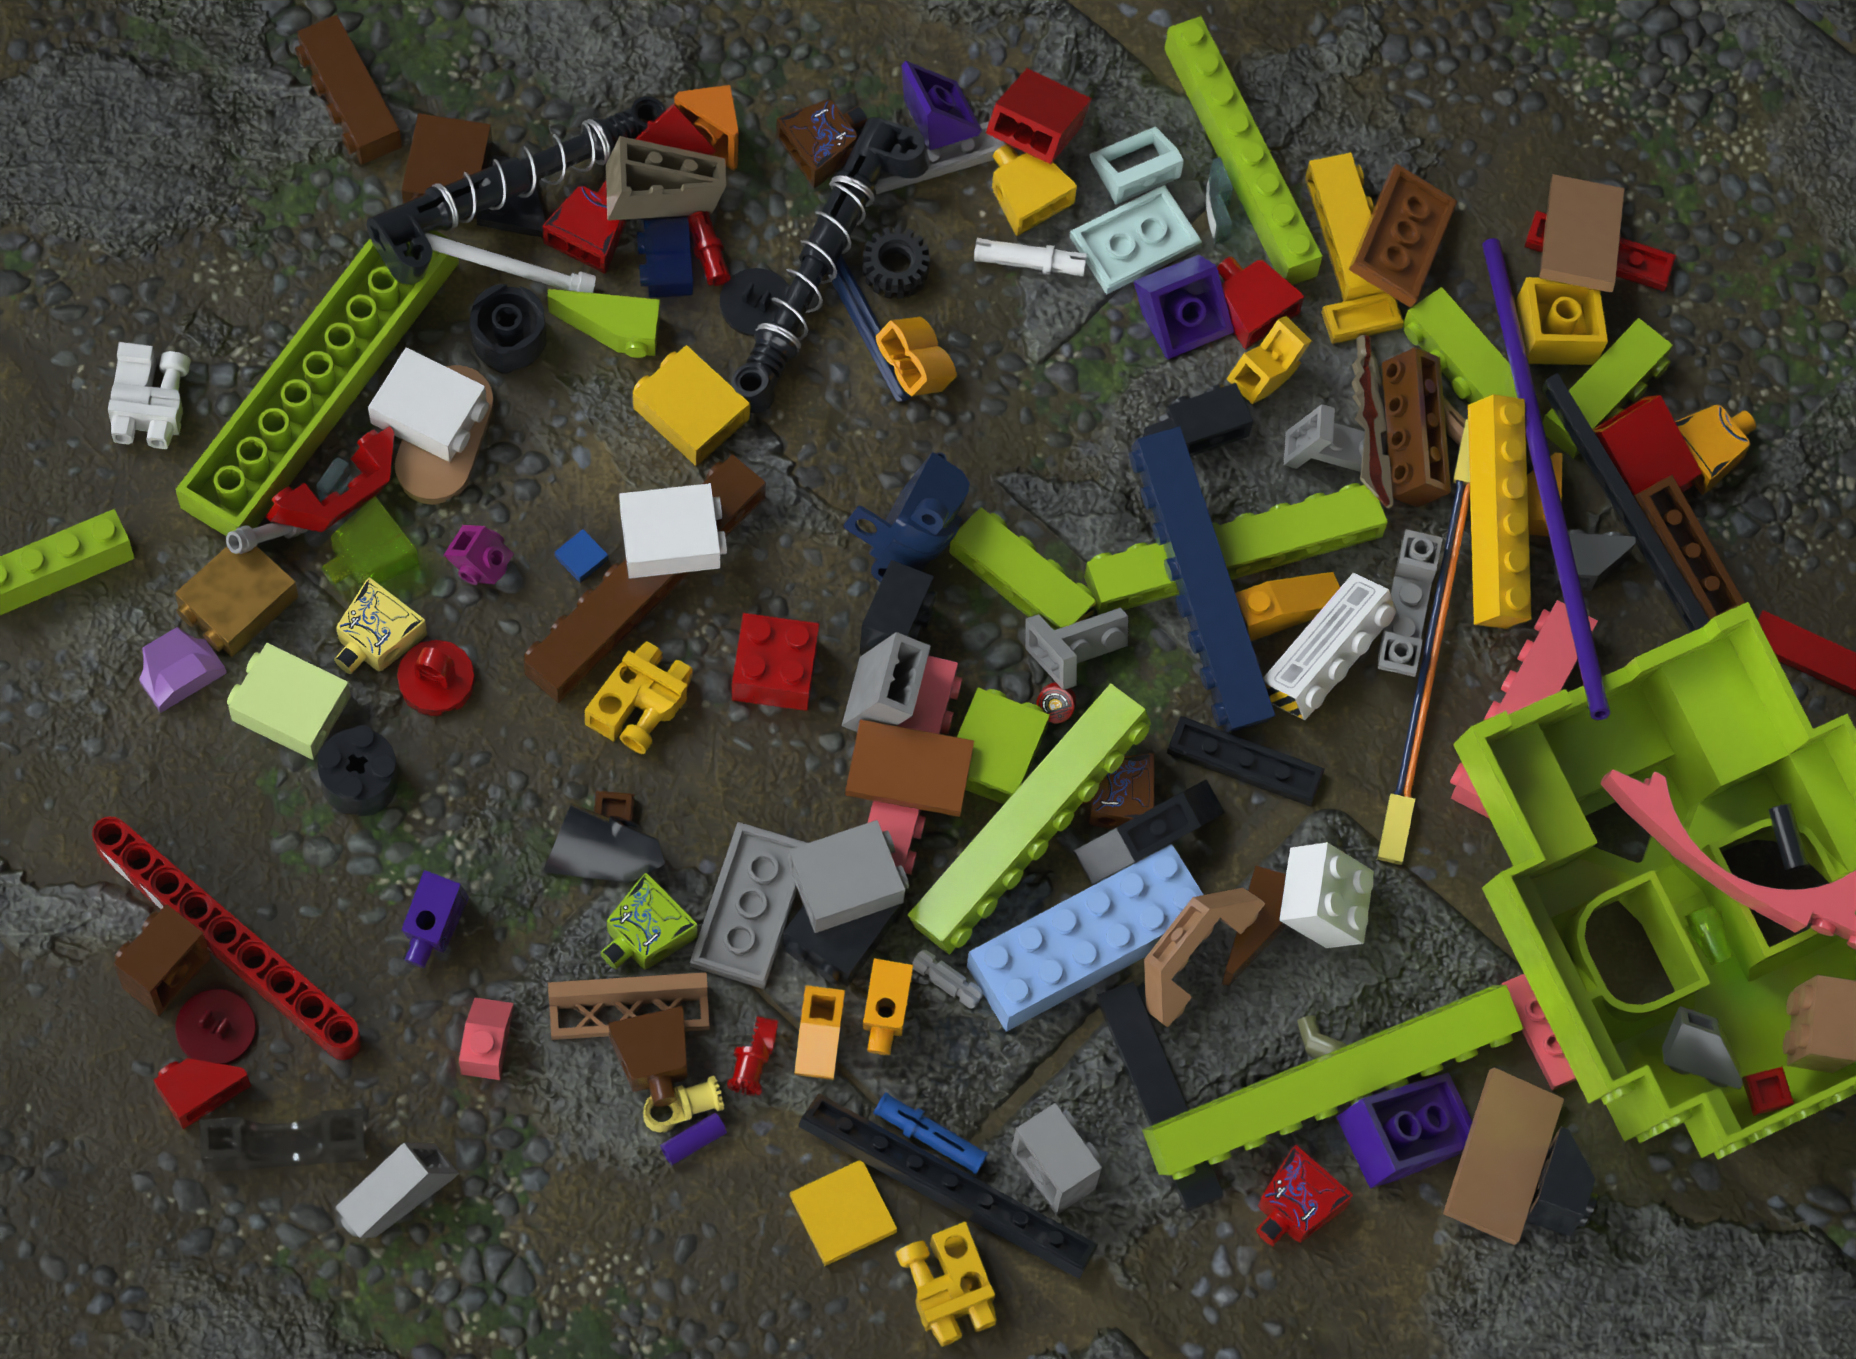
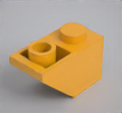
[794,985,845,1080]

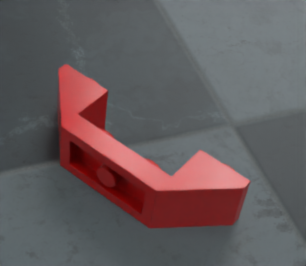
[266,426,394,532]

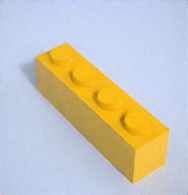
[1305,153,1384,301]

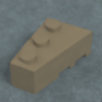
[606,136,726,220]

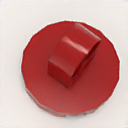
[397,640,475,716]

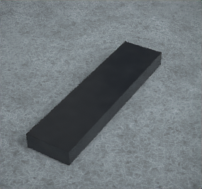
[1167,716,1325,807]

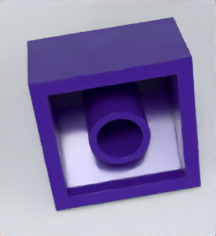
[1133,255,1234,359]

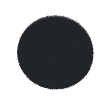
[720,268,790,336]

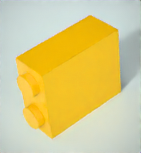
[633,345,750,466]

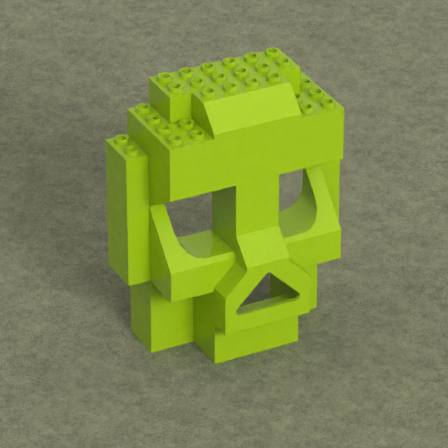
[1453,602,1856,1160]

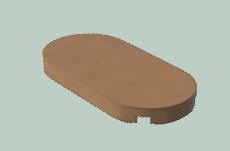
[395,365,494,505]

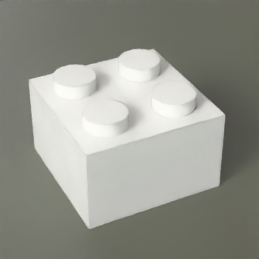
[1279,842,1374,948]

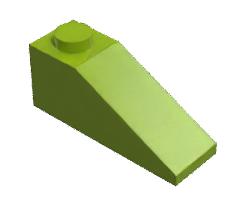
[547,289,660,358]

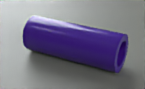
[660,1113,727,1166]

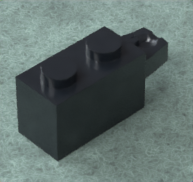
[1143,383,1253,457]

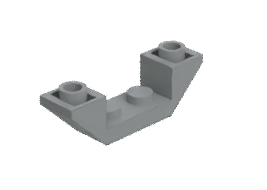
[1378,529,1443,677]

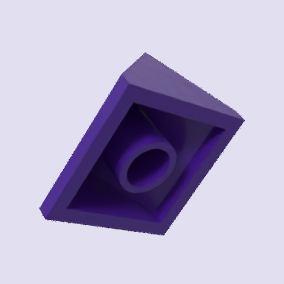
[902,61,982,151]

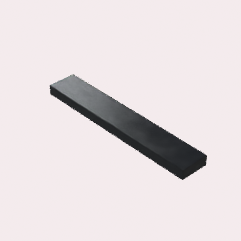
[1096,981,1224,1212]

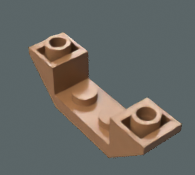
[1144,888,1265,1027]

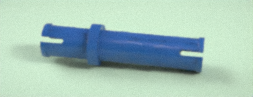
[873,1092,989,1175]

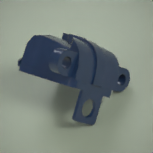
[843,452,970,582]

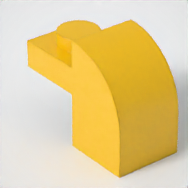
[1226,316,1312,404]

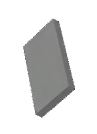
[690,822,807,989]

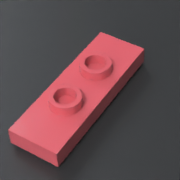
[1501,974,1577,1091]

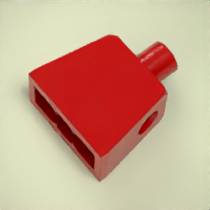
[1217,256,1304,349]

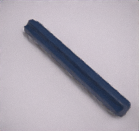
[828,254,913,402]

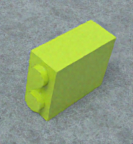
[957,688,1050,804]

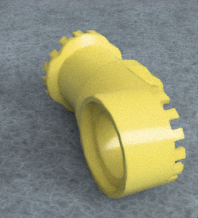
[643,1076,724,1133]

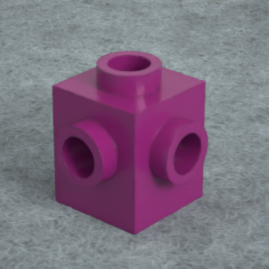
[443,525,514,585]

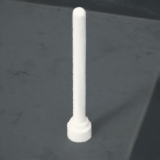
[425,233,596,293]

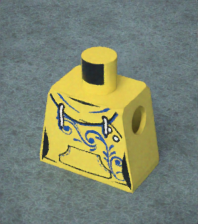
[334,577,427,674]

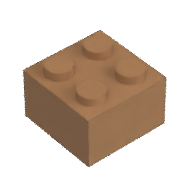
[1783,975,1856,1073]

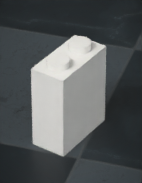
[368,347,489,462]
[619,483,727,578]

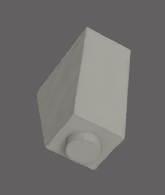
[335,1143,459,1238]

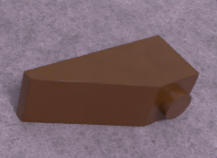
[1222,865,1287,986]

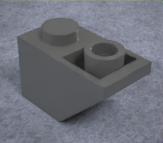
[1554,529,1635,591]
[1662,1006,1743,1089]

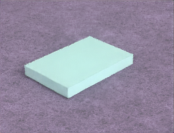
[1069,185,1202,294]

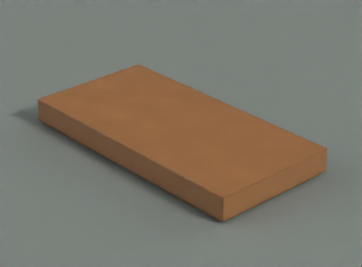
[1539,174,1624,292]
[1443,1067,1564,1245]

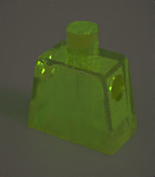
[321,497,419,588]

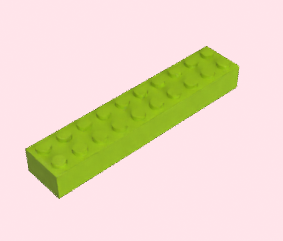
[176,206,459,536]

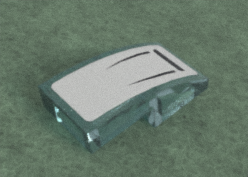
[1206,157,1233,244]

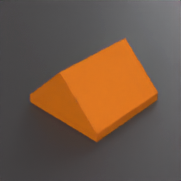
[674,85,738,171]

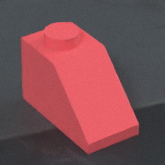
[459,997,514,1080]

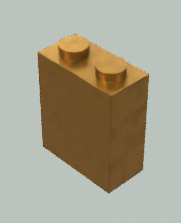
[175,546,299,657]

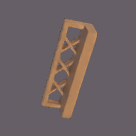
[548,972,710,1040]

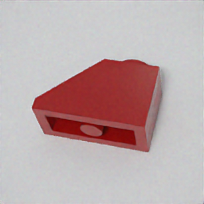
[154,1058,251,1129]

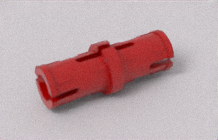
[687,211,731,286]

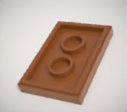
[845,720,974,817]

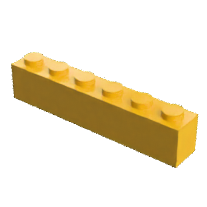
[1468,394,1531,629]

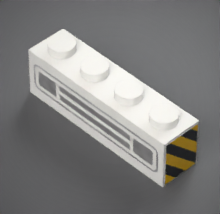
[1263,573,1397,720]

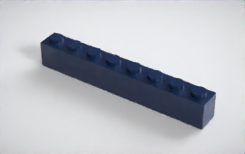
[1129,426,1275,733]

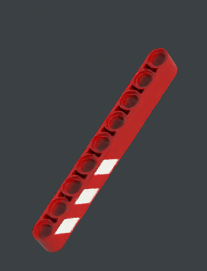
[92,816,361,1060]

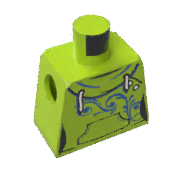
[600,873,697,970]

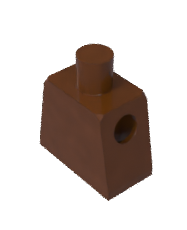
[608,1006,687,1107]

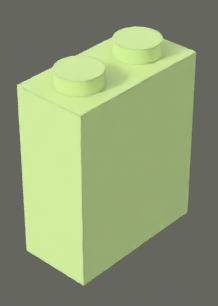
[227,643,351,760]

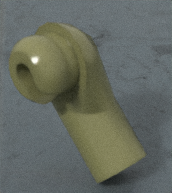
[1297,1015,1346,1058]

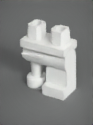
[108,342,191,449]

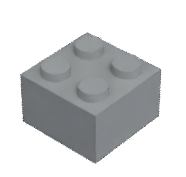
[1011,1103,1102,1215]

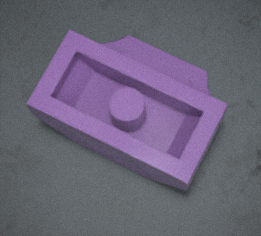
[139,627,226,713]

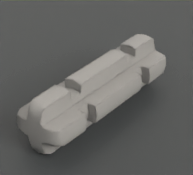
[912,949,983,1008]

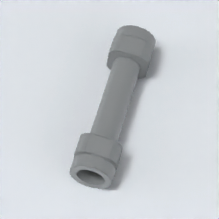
[226,522,308,554]

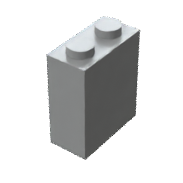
[842,632,931,732]
[788,820,909,933]

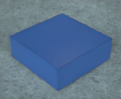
[554,529,608,583]

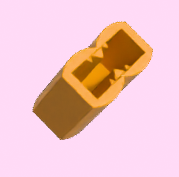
[876,317,957,396]

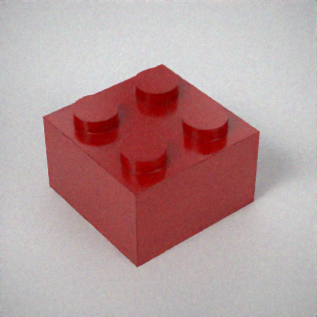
[732,613,819,711]

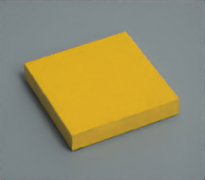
[790,1160,897,1266]

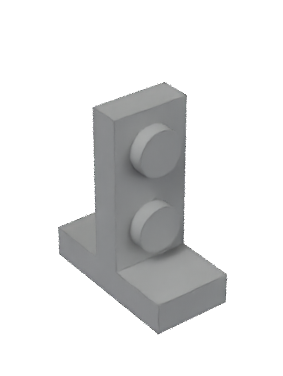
[1284,404,1386,476]
[1026,608,1128,690]

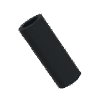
[1768,804,1808,871]

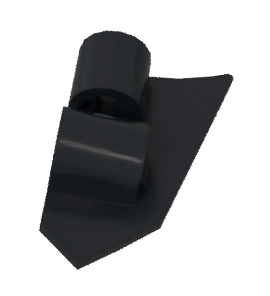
[544,803,665,883]

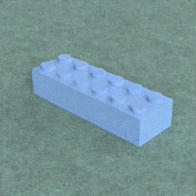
[967,844,1203,1032]

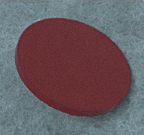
[175,989,256,1065]

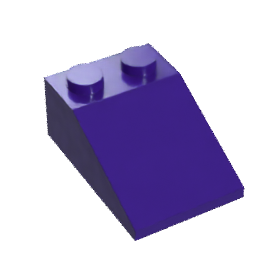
[1337,1072,1472,1189]

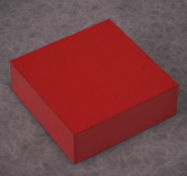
[1742,1066,1794,1116]

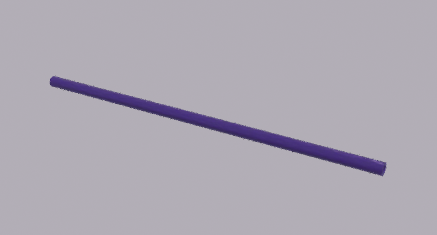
[1482,238,1610,720]

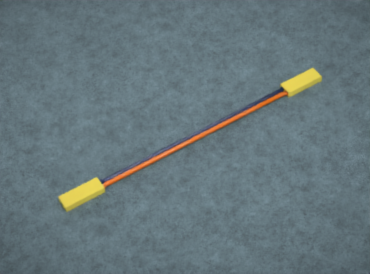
[1377,419,1470,865]

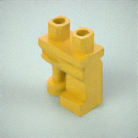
[585,641,693,754]
[895,1221,997,1346]

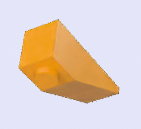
[1235,572,1340,641]

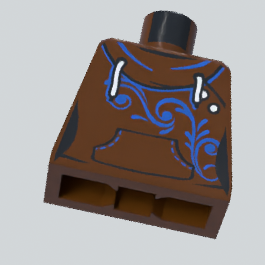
[776,99,868,188]
[1082,753,1154,829]

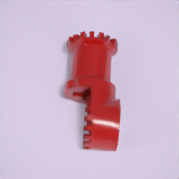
[727,1016,779,1096]

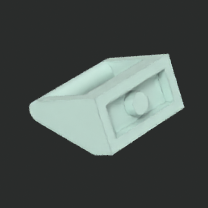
[1090,127,1184,205]

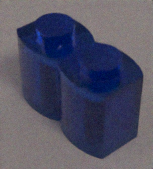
[637,218,693,298]

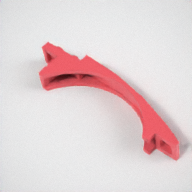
[1600,769,1856,950]

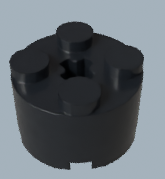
[470,284,546,373]
[318,725,399,816]

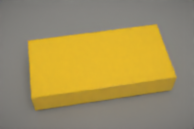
[1321,292,1404,344]

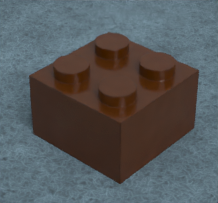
[113,904,211,1017]

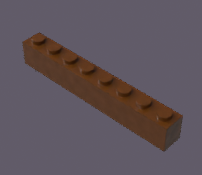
[523,454,766,703]

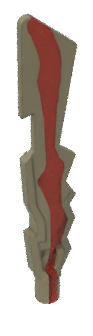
[1351,335,1393,508]

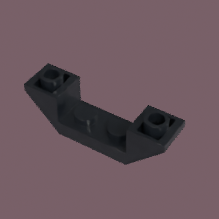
[1073,779,1225,885]

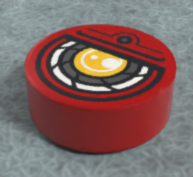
[1036,683,1077,723]

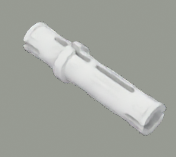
[974,238,1087,277]

